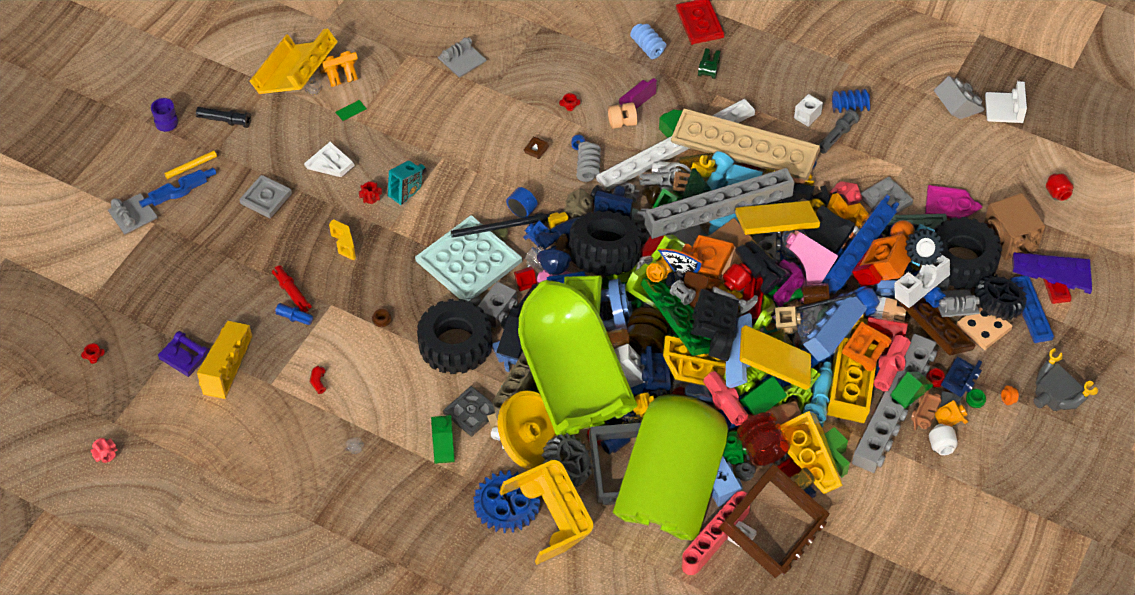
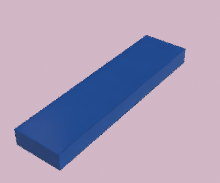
[1010,276,1054,343]

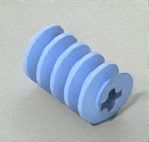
[630,24,667,59]

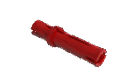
[272,265,312,313]

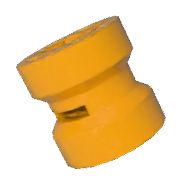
[646,259,672,282]

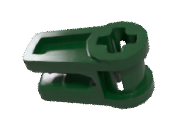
[698,48,721,79]

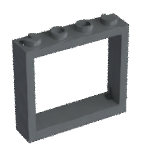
[589,423,641,505]

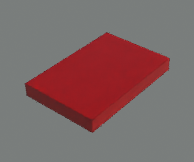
[676,0,724,45]

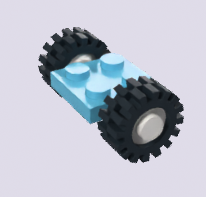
[905,223,944,266]

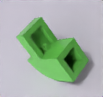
[825,427,850,478]

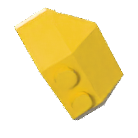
[663,336,726,386]

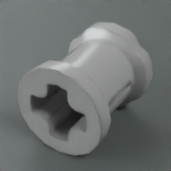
[670,280,696,305]

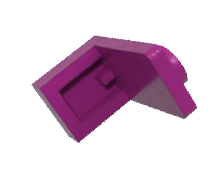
[773,259,805,307]

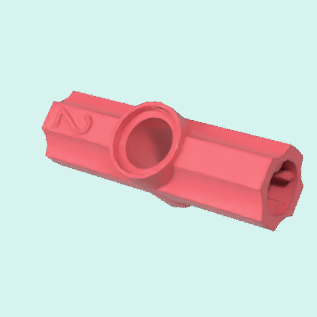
[873,335,911,391]
[703,371,748,426]

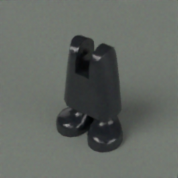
[735,240,791,295]

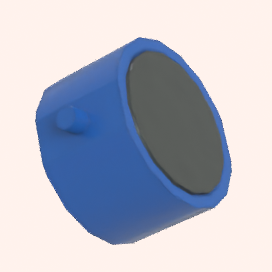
[506,187,538,218]

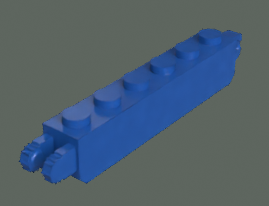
[821,194,899,294]

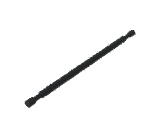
[771,293,856,317]

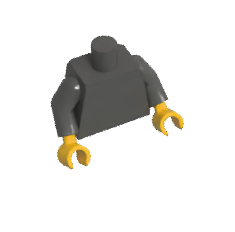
[1034,348,1098,411]

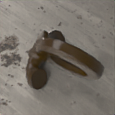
[642,185,660,205]

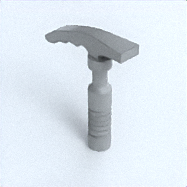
[711,286,758,317]

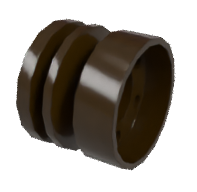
[623,308,670,357]

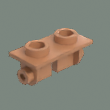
[911,390,942,430]

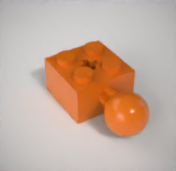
[860,220,915,281]

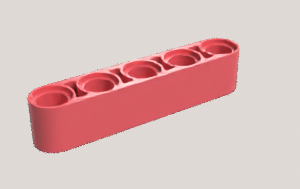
[682,491,751,575]

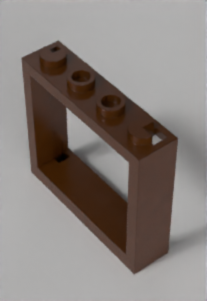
[718,464,830,578]

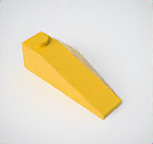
[773,411,843,494]

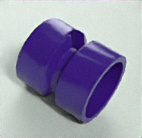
[151,98,178,132]

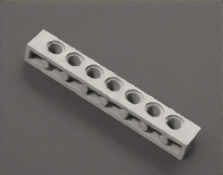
[645,168,794,239]
[852,334,938,473]

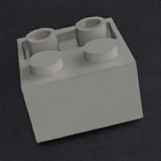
[934,76,985,119]

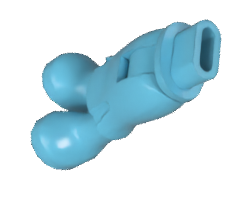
[699,151,734,194]
[804,362,833,427]

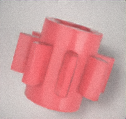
[90,438,118,463]

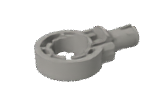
[639,162,693,194]

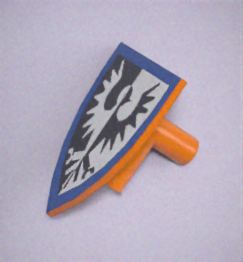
[658,244,702,276]

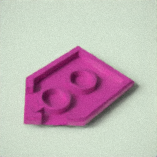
[925,185,983,219]

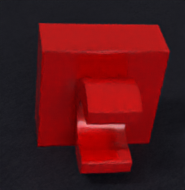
[514,266,537,291]

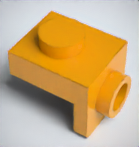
[933,400,968,427]

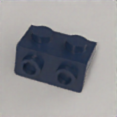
[641,346,671,391]
[941,356,982,397]

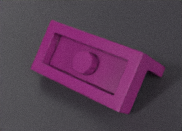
[619,78,657,109]

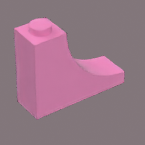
[785,230,838,303]

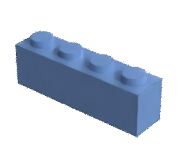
[803,291,867,362]

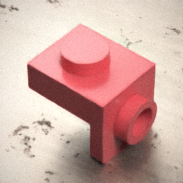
[829,181,862,205]

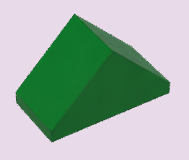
[891,372,933,408]

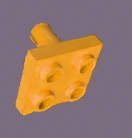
[319,51,358,87]

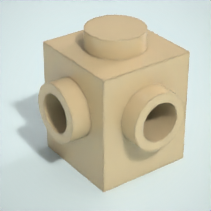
[775,306,801,334]

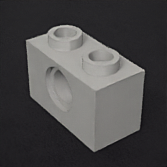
[478,282,518,329]

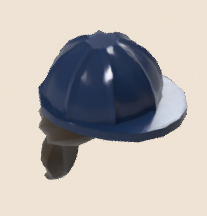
[537,234,572,275]

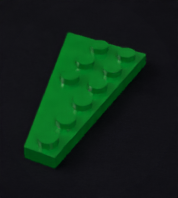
[641,278,711,356]

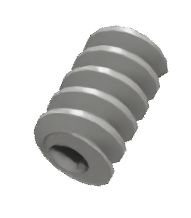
[576,142,601,182]

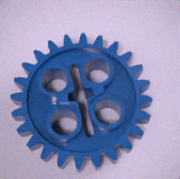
[473,470,540,533]

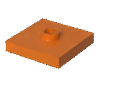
[690,235,734,279]

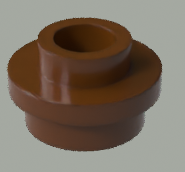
[372,309,391,327]

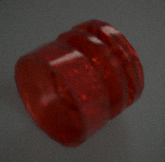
[736,412,791,466]

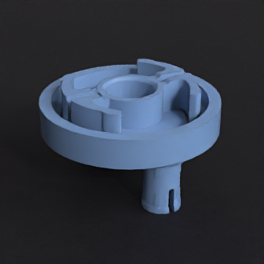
[600,278,633,338]

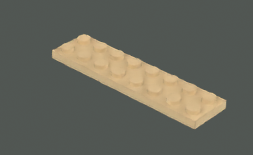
[671,109,820,181]

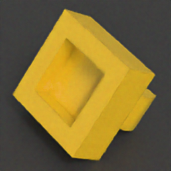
[691,155,716,178]
[548,212,568,230]

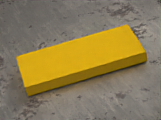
[735,201,820,235]
[740,325,811,390]

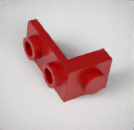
[852,250,882,287]

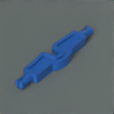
[139,167,216,208]

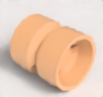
[608,102,637,129]

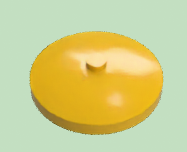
[497,391,556,470]

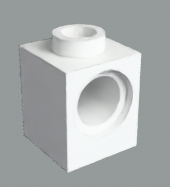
[794,94,823,127]

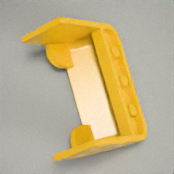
[499,460,593,565]

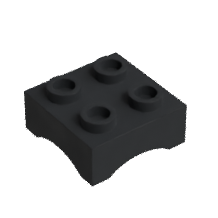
[802,205,855,254]

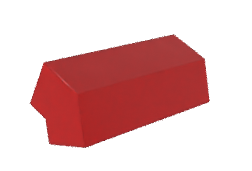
[740,275,763,325]

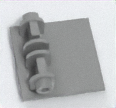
[438,37,487,78]
[108,193,158,235]
[938,289,980,317]

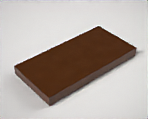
[899,297,976,356]

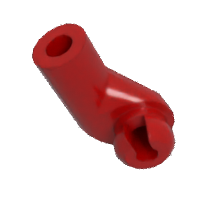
[309,366,326,394]

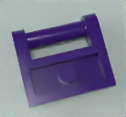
[158,331,210,377]

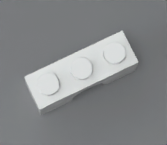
[894,255,950,308]

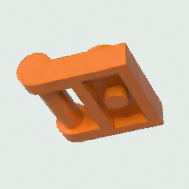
[842,322,891,371]

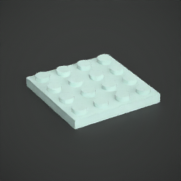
[415,215,522,302]

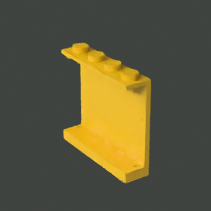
[250,29,338,94]

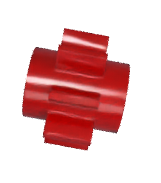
[359,181,382,204]

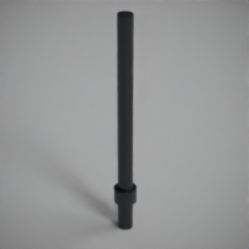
[451,212,555,238]

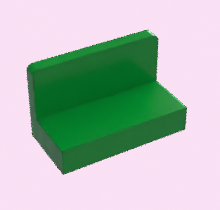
[739,376,787,418]

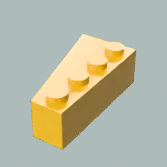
[197,321,252,399]

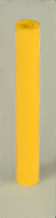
[164,151,217,180]

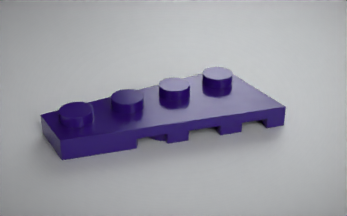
[1012,253,1092,294]

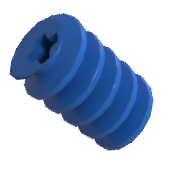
[832,89,871,113]

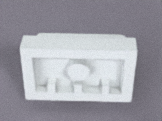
[985,81,1027,123]

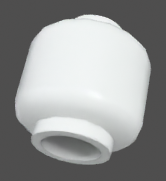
[929,424,958,455]

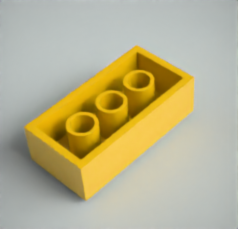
[827,338,877,423]

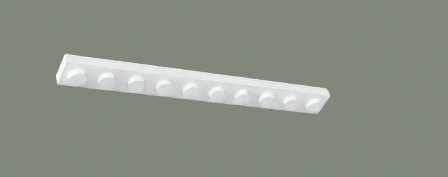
[596,99,755,190]

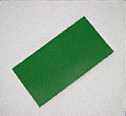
[335,100,367,121]

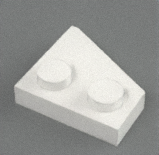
[304,142,355,177]

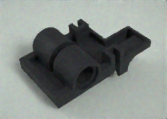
[691,289,739,361]

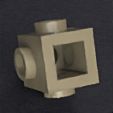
[564,188,593,218]

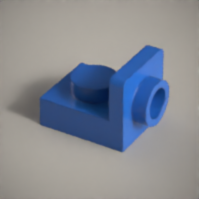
[523,221,551,250]

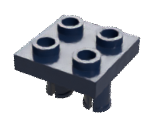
[594,186,633,220]

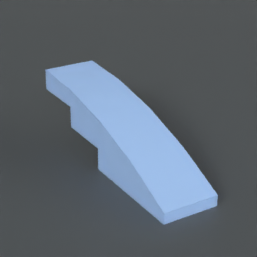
[726,313,753,388]

